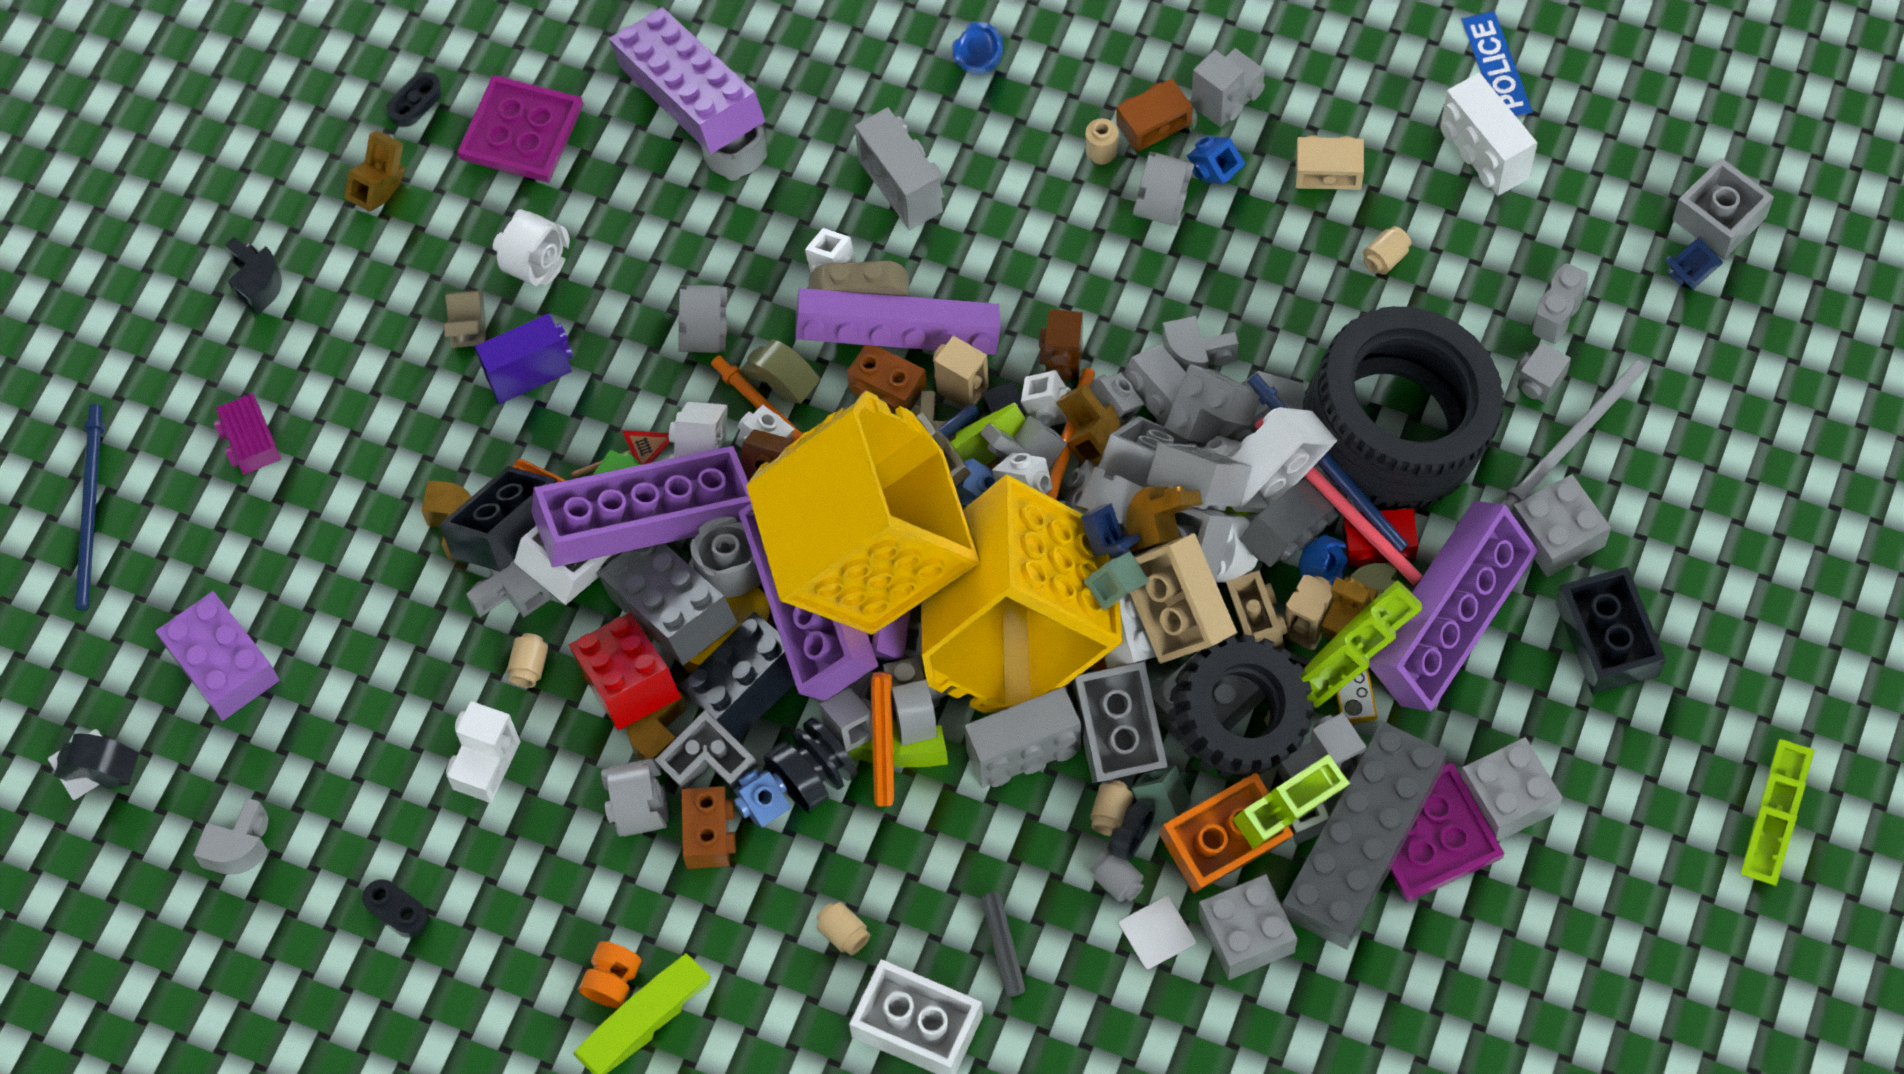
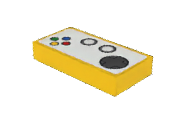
[1335,668,1377,724]

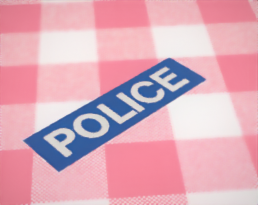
[1461,11,1533,116]

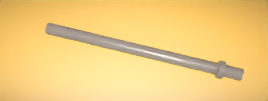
[1501,360,1647,512]

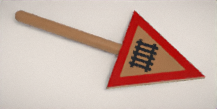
[571,430,671,478]

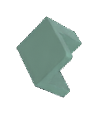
[1084,552,1149,611]
[1132,765,1191,824]

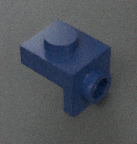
[1665,237,1723,290]
[1081,503,1141,559]

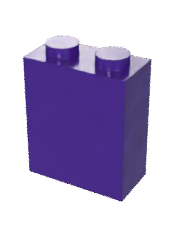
[475,313,573,404]

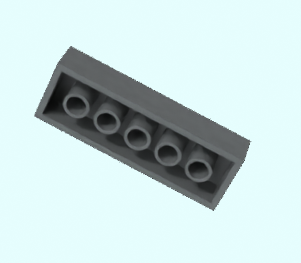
[1282,721,1448,950]

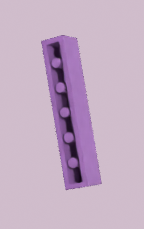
[796,288,1001,355]

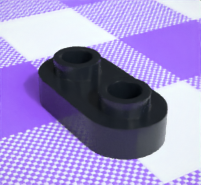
[387,72,442,127]
[1109,800,1155,861]
[362,879,428,938]

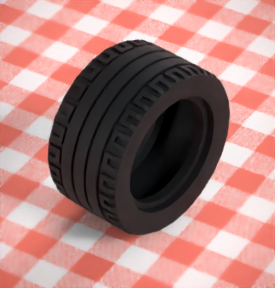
[1302,306,1504,509]

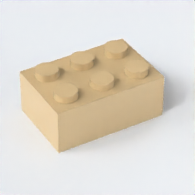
[1130,533,1237,664]

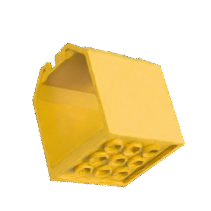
[746,391,980,635]
[921,474,1122,713]

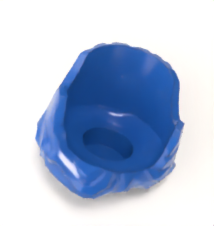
[952,22,1003,75]
[1299,535,1348,585]

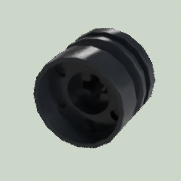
[763,717,858,814]

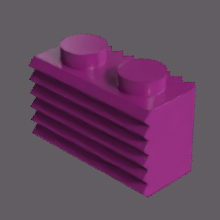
[214,393,281,475]

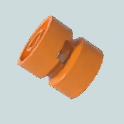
[578,941,642,1009]

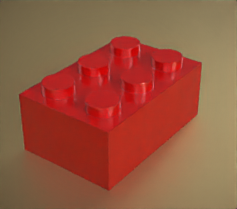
[568,612,681,731]

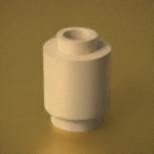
[1086,119,1118,165]
[1363,226,1412,275]
[507,633,548,688]
[1090,780,1134,836]
[816,902,870,956]

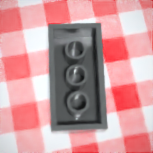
[596,543,738,666]

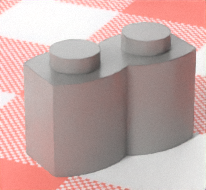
[1532,263,1588,344]

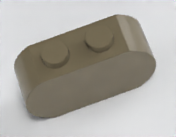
[809,261,909,297]

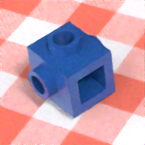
[1186,135,1246,184]

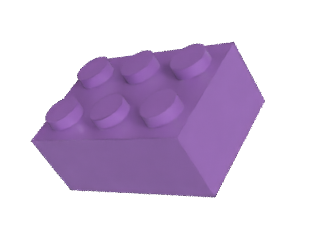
[155,591,280,721]

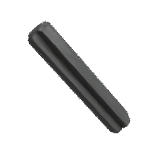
[981,892,1025,997]

